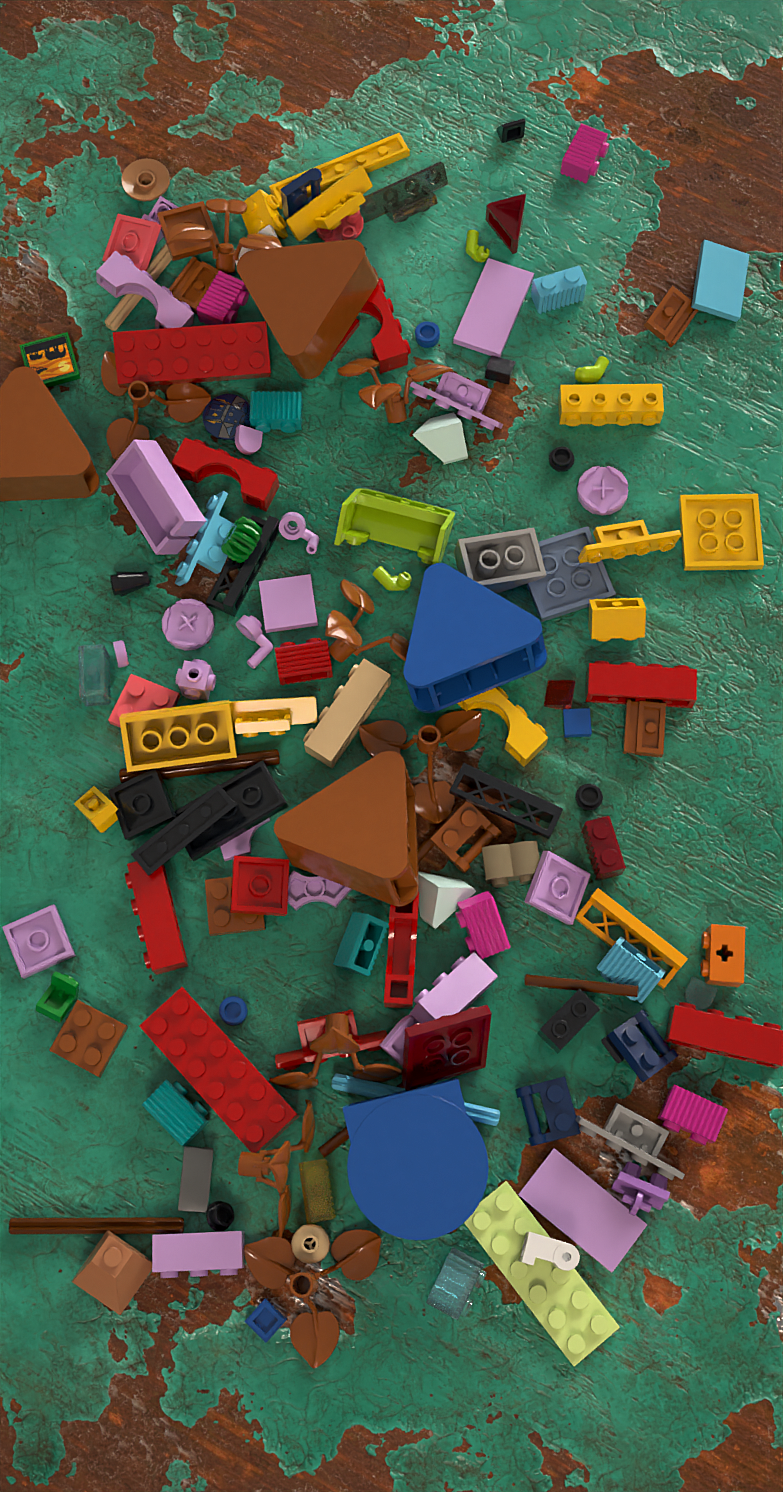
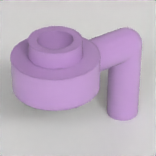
[279,512,319,554]
[236,615,273,669]

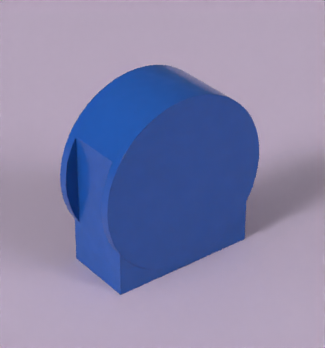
[342,1078,489,1240]

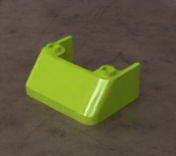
[334,488,455,565]

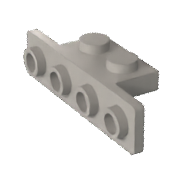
[575,1103,685,1180]

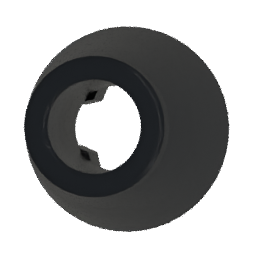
[110,571,150,597]

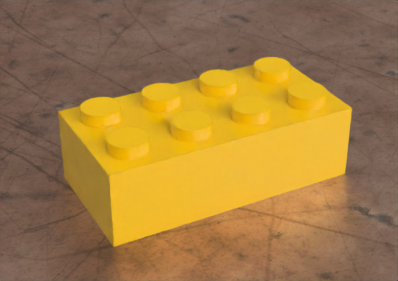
[119,700,237,772]

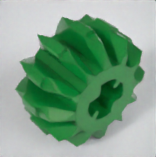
[221,516,262,563]

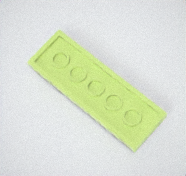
[464,1181,620,1366]

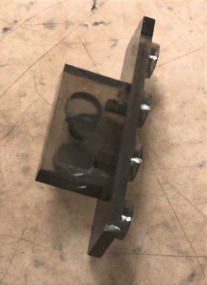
[359,162,448,223]

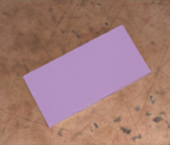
[453,258,534,357]
[518,1148,647,1273]

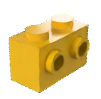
[588,598,646,641]

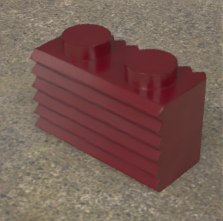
[581,816,626,881]

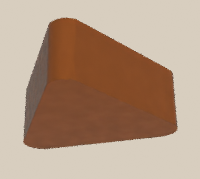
[237,239,378,379]
[0,367,100,501]
[274,751,419,906]

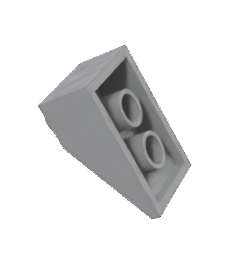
[454,528,547,594]

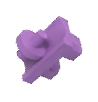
[611,1162,670,1216]

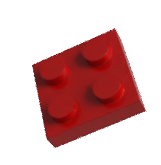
[230,856,289,916]

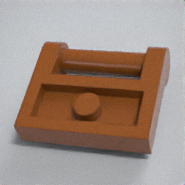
[429,801,502,873]

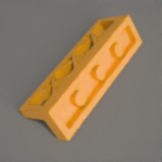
[575,888,688,989]

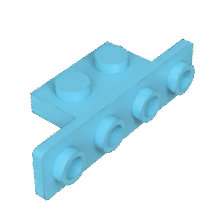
[175,491,234,586]

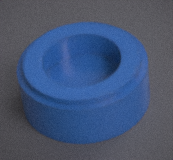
[415,321,440,348]
[219,996,248,1026]

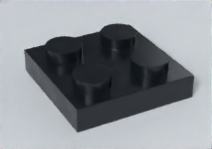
[108,768,176,841]

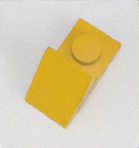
[74,786,118,833]

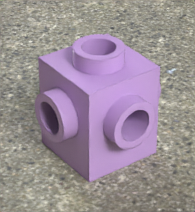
[176,659,216,700]

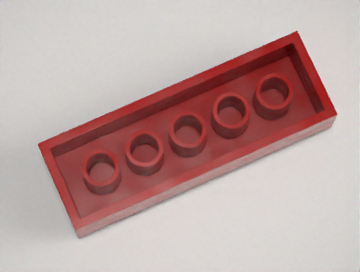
[113,321,271,388]
[139,987,299,1153]

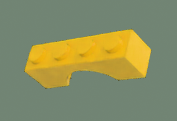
[457,687,548,767]

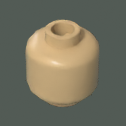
[291,1224,331,1264]

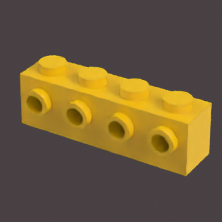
[558,384,664,426]

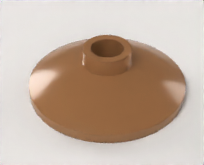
[121,158,170,201]

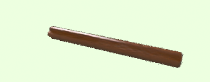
[119,749,280,783]
[9,1217,184,1234]

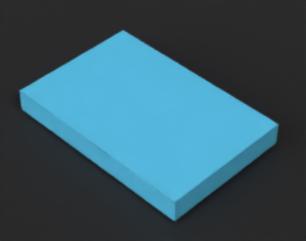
[691,240,749,322]

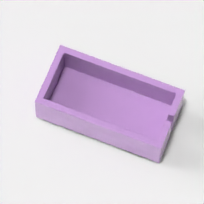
[106,440,206,555]

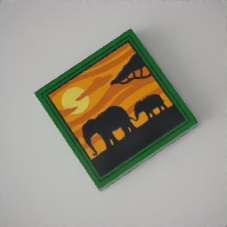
[19,332,81,388]

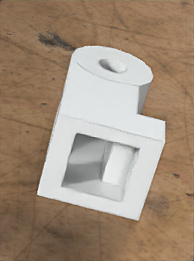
[519,1232,580,1271]

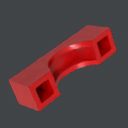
[359,278,411,374]
[171,438,279,512]
[384,891,419,1009]

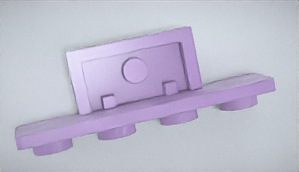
[410,372,503,431]

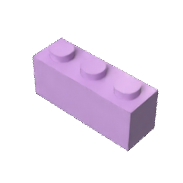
[410,952,498,1023]
[152,1231,245,1278]

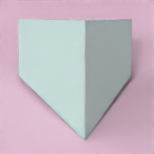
[412,412,468,465]
[418,871,476,929]

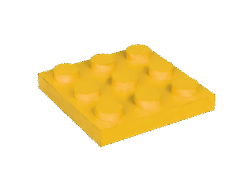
[679,494,764,571]

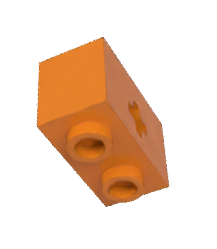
[700,924,745,987]

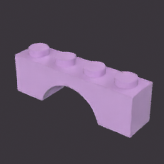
[96,251,194,329]

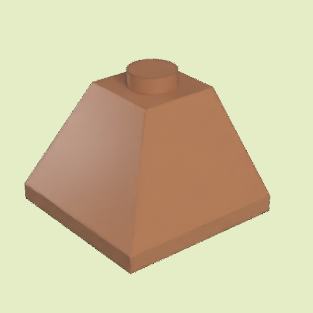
[72,1230,152,1315]

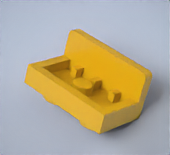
[241,189,288,239]

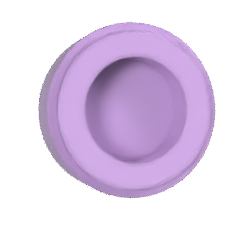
[113,640,129,668]

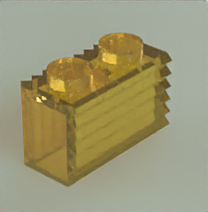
[298,1159,337,1224]

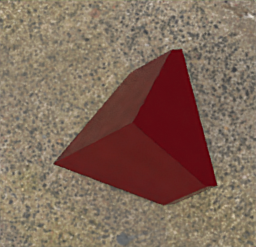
[485,193,526,254]

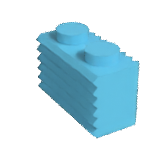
[530,265,587,314]
[596,936,666,1003]

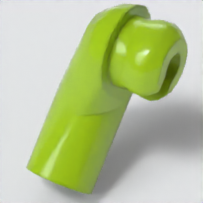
[465,230,490,263]
[574,356,609,383]
[372,566,412,591]

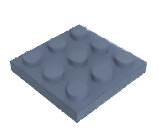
[526,526,616,622]

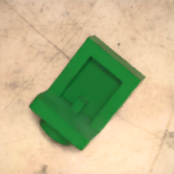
[36,971,79,1023]

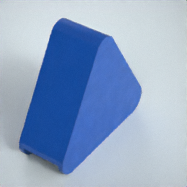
[403,563,547,713]

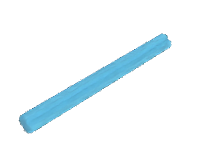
[331,1073,500,1126]

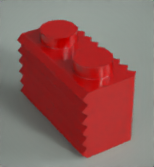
[274,638,333,685]

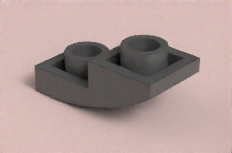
[178,1146,213,1213]

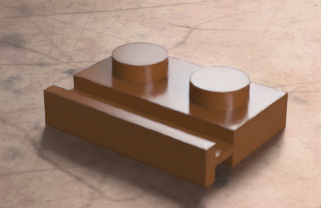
[169,256,220,314]
[643,285,698,348]
[623,700,666,757]

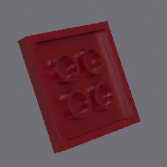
[402,1005,492,1091]

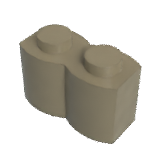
[482,841,540,888]

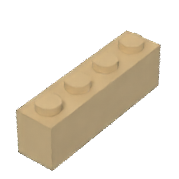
[303,659,391,769]

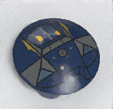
[203,394,251,441]

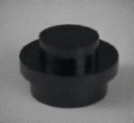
[549,446,574,472]
[575,784,603,811]
[206,1201,234,1232]

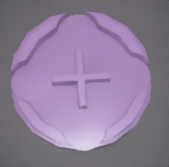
[577,466,628,516]
[162,599,215,651]

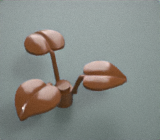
[168,198,282,273]
[101,351,211,460]
[337,357,453,423]
[325,579,409,662]
[359,710,482,824]
[269,1013,403,1090]
[238,1099,315,1237]
[244,1229,382,1368]

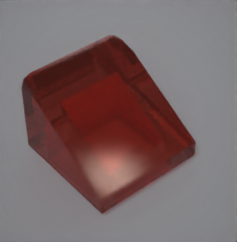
[544,680,576,710]

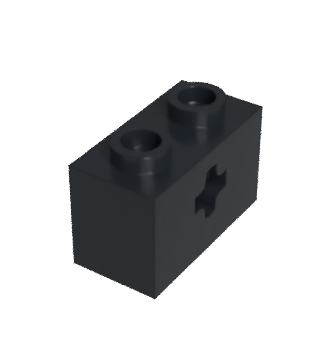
[537,989,600,1054]

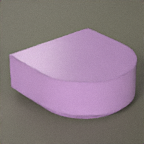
[235,425,263,455]

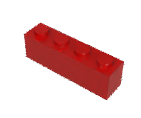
[585,661,697,708]
[125,861,189,975]
[664,1002,783,1069]

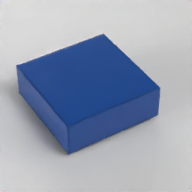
[562,708,592,738]
[245,1298,287,1343]

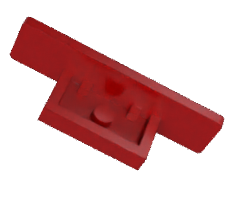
[275,1009,387,1070]

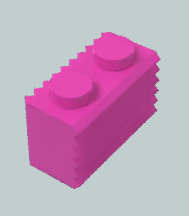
[560,123,610,184]
[196,271,249,325]
[455,891,510,959]
[658,1084,728,1146]

